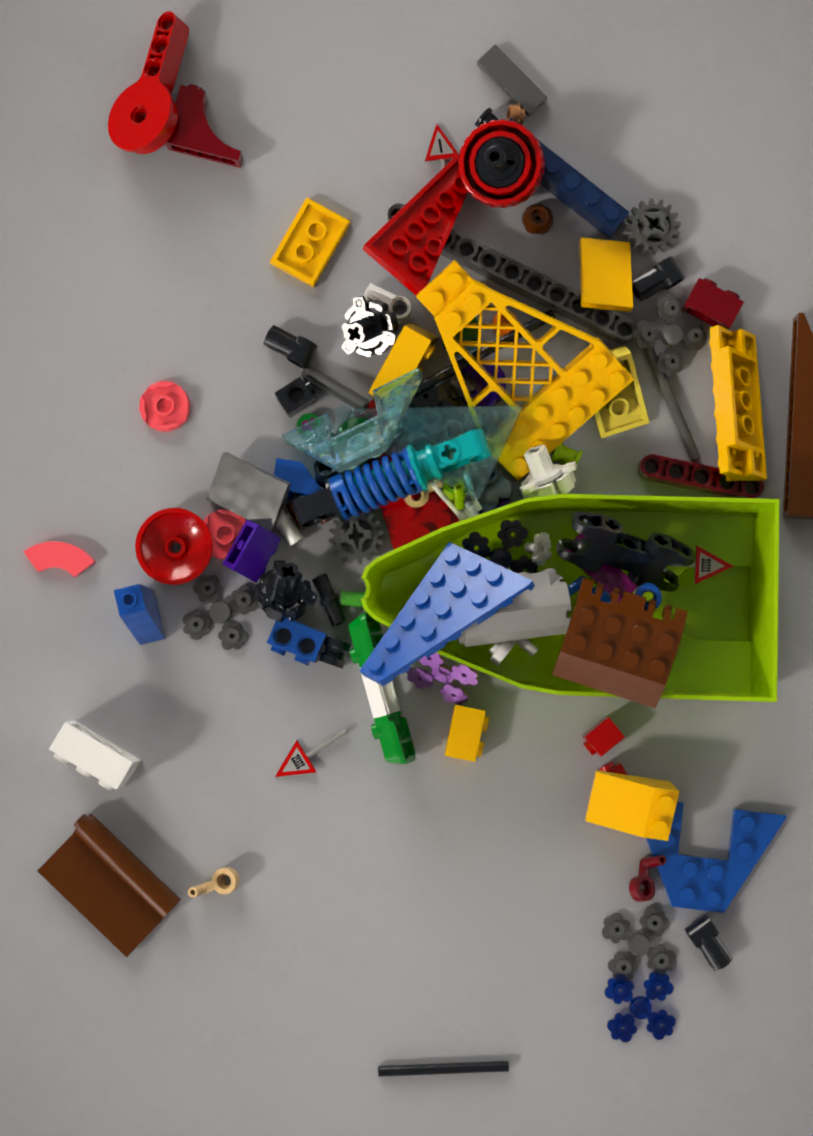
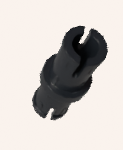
[312,573,347,627]

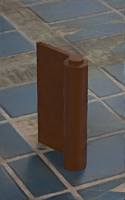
[37,814,181,958]

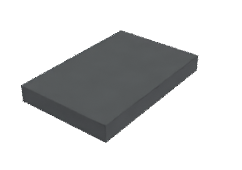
[207,452,292,531]

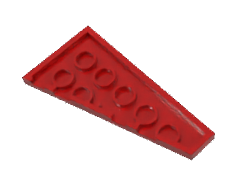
[362,153,468,295]
[353,398,460,550]

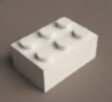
[49,721,141,791]

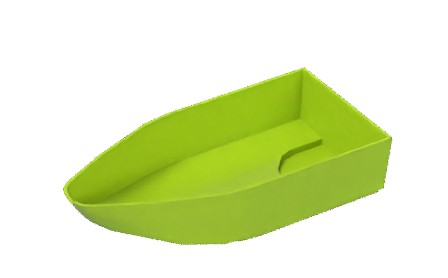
[361,494,779,702]

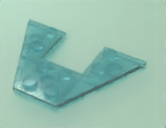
[282,368,423,473]

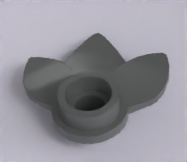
[465,465,512,513]

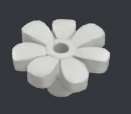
[524,532,552,566]

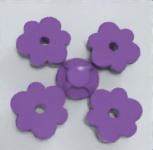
[406,653,479,705]

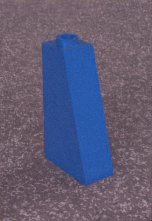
[114,584,165,645]

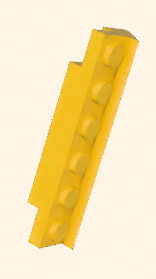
[709,325,767,481]

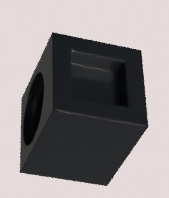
[274,377,316,418]

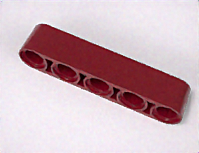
[637,454,764,498]

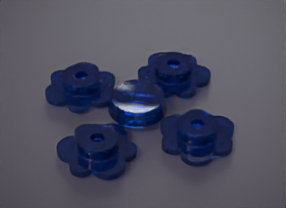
[604,971,676,1042]

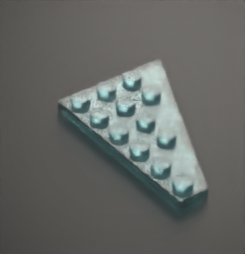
[347,405,523,500]

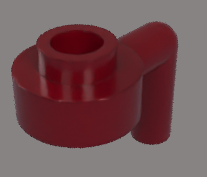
[629,855,666,902]

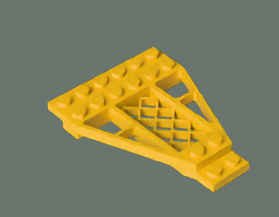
[416,260,634,481]

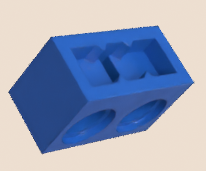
[267,617,327,665]

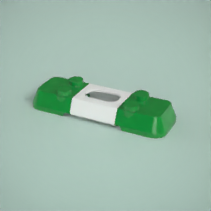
[348,612,416,765]

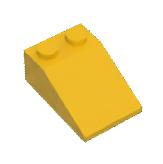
[585,770,679,841]

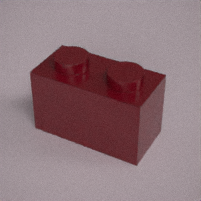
[681,278,744,330]

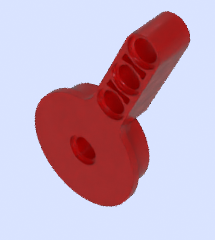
[108,11,190,154]

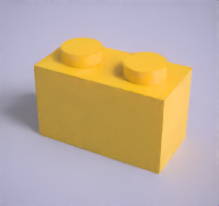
[444,704,489,762]

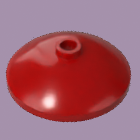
[135,508,213,585]

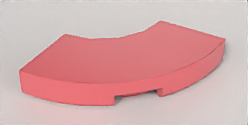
[23,541,96,577]

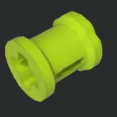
[551,442,583,464]

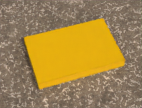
[270,198,351,288]
[579,237,633,312]

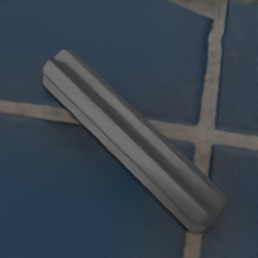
[301,365,370,413]

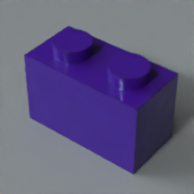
[222,520,281,583]

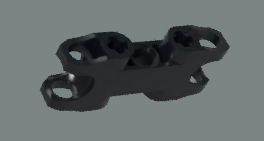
[556,512,695,592]

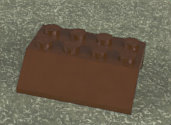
[552,578,688,708]

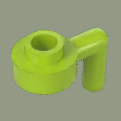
[443,476,469,510]

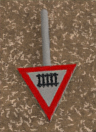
[670,545,734,584]
[275,729,348,777]

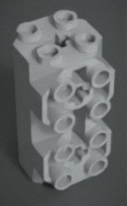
[457,568,571,647]

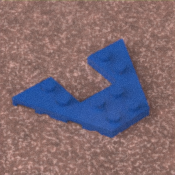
[646,802,786,913]

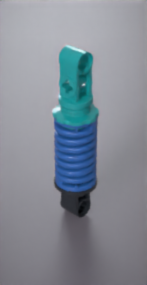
[292,429,491,528]

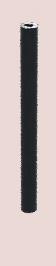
[378,1061,509,1077]

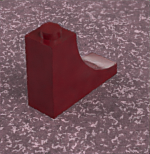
[166,84,243,168]

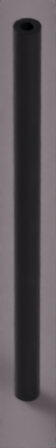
[400,310,555,402]

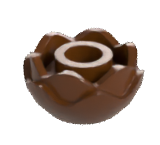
[522,203,553,235]

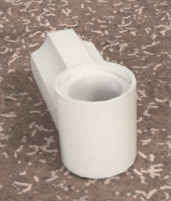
[363,283,411,324]

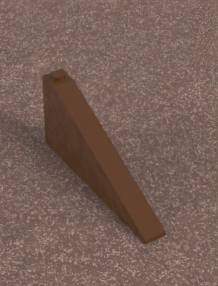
[783,313,813,520]

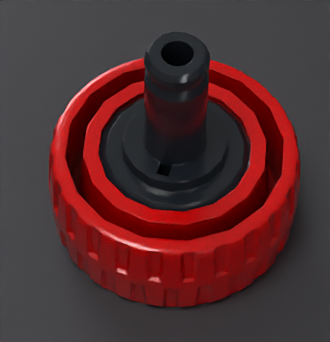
[458,119,545,208]

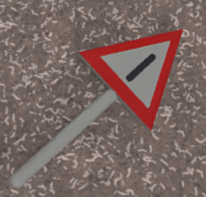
[424,123,458,169]

